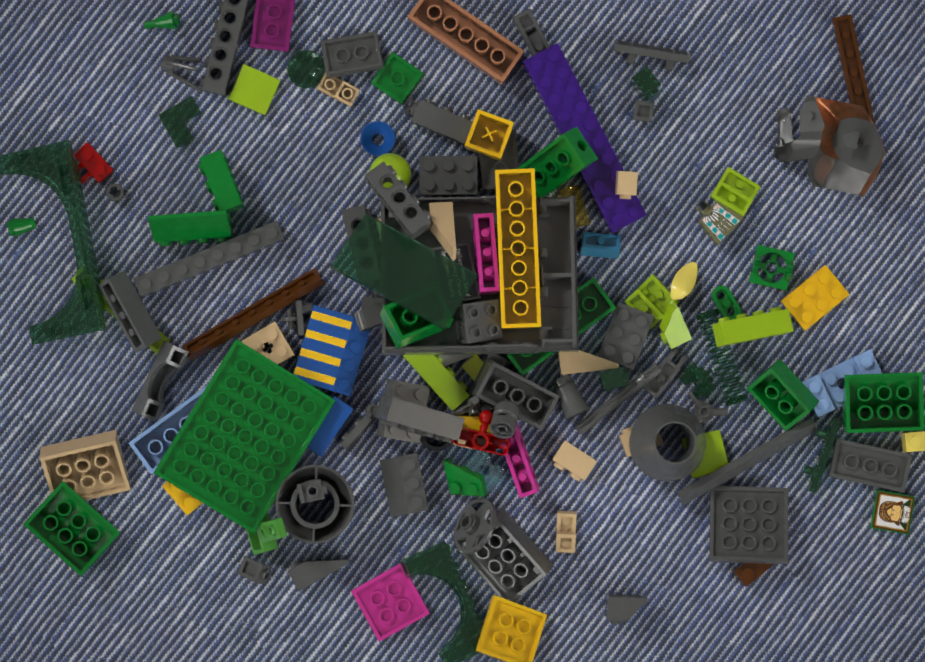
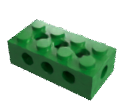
[517,126,598,197]

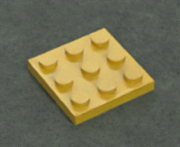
[475,595,547,662]

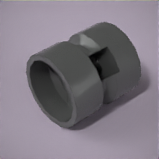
[489,401,519,439]

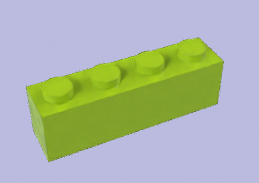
[712,307,794,347]
[403,355,470,411]

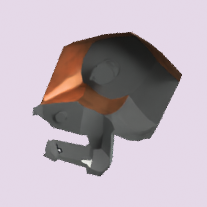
[774,96,885,196]

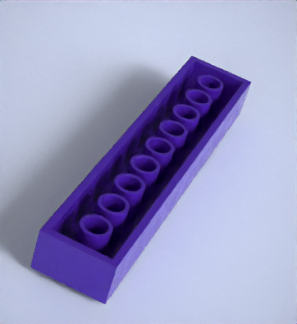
[522,43,646,233]

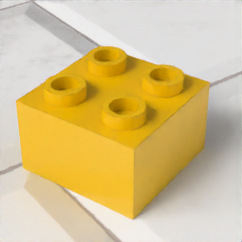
[464,109,514,161]

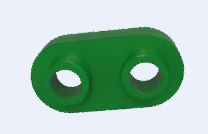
[711,286,741,320]

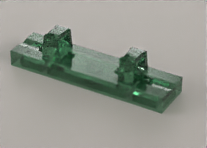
[802,418,841,493]

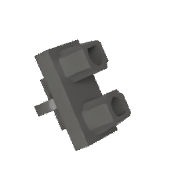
[282,300,312,336]

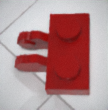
[70,142,114,185]

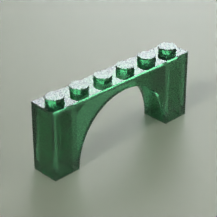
[399,541,483,662]

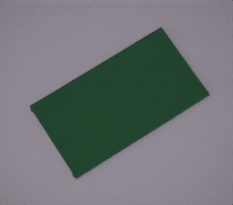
[330,213,478,330]

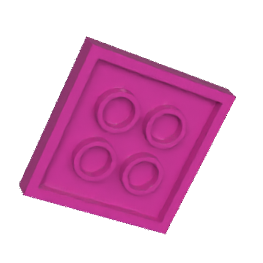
[351,562,430,642]

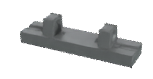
[512,8,550,56]
[614,40,691,70]

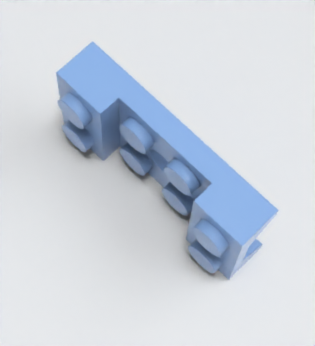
[802,349,882,418]

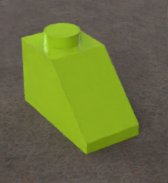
[659,301,692,349]

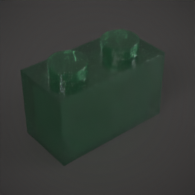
[629,66,661,101]
[598,366,630,392]

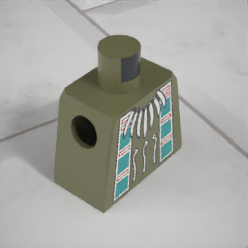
[695,200,743,246]

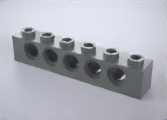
[200,0,250,97]

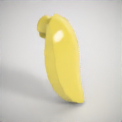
[670,262,698,300]

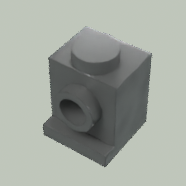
[297,479,328,504]

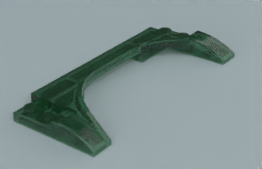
[0,140,107,345]

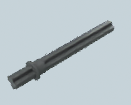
[575,363,662,434]

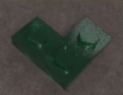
[158,96,202,149]

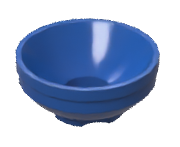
[360,121,395,156]

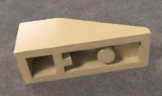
[427,202,456,260]
[558,350,619,375]

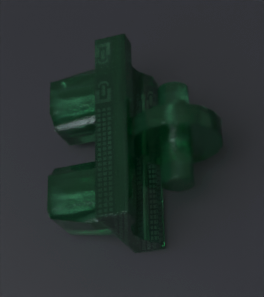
[680,362,716,400]

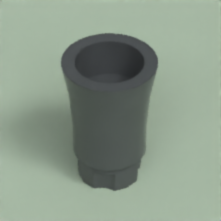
[553,374,590,420]

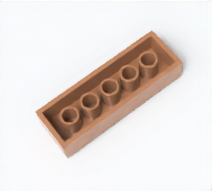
[408,0,525,86]

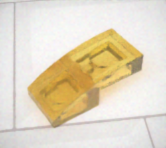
[560,185,590,228]

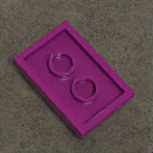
[250,0,295,53]

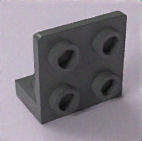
[453,299,502,344]

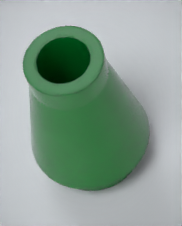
[7,217,36,237]

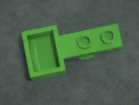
[246,512,287,555]

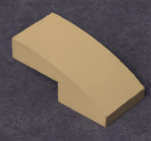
[556,511,577,553]

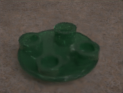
[287,50,325,88]

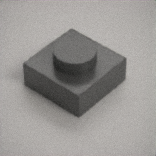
[632,100,655,123]

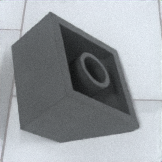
[605,594,647,624]

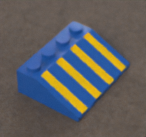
[293,305,370,396]

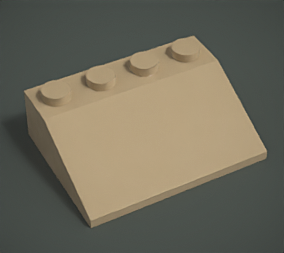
[40,430,131,500]

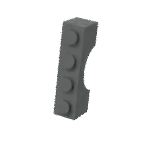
[132,340,189,422]

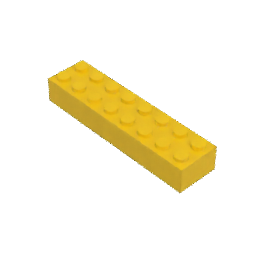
[495,168,541,329]

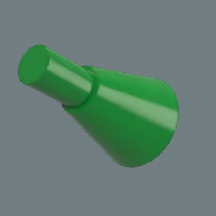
[144,10,180,29]

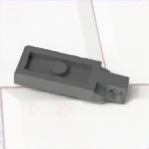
[340,403,378,450]

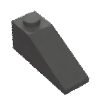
[288,559,350,591]

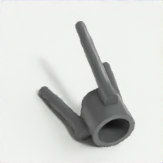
[161,54,202,92]

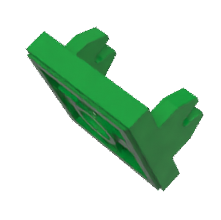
[749,245,795,291]

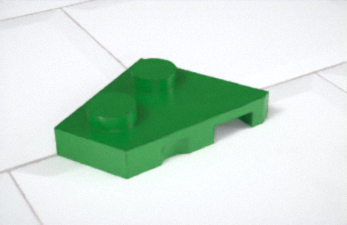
[443,458,487,497]

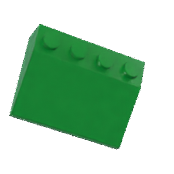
[148,210,233,247]
[843,372,924,433]
[23,481,120,577]

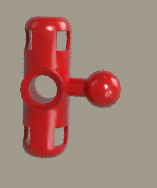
[452,410,511,455]

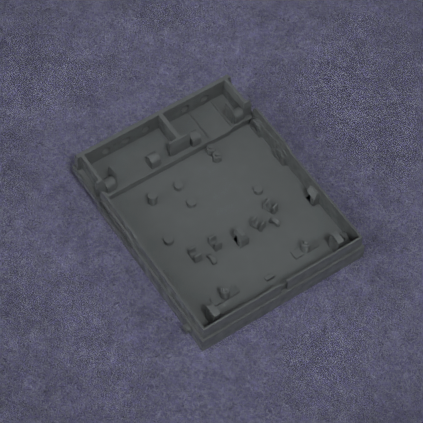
[381,196,579,355]

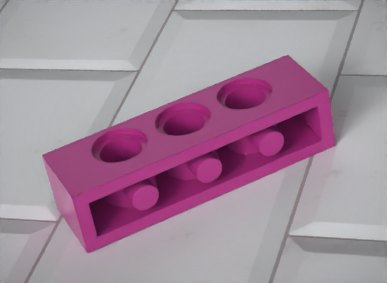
[472,213,500,295]
[500,422,541,498]

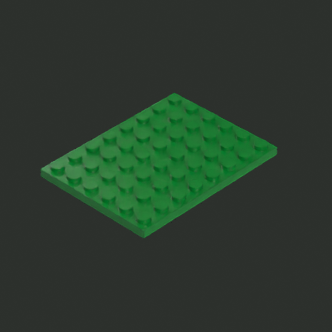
[153,339,335,534]

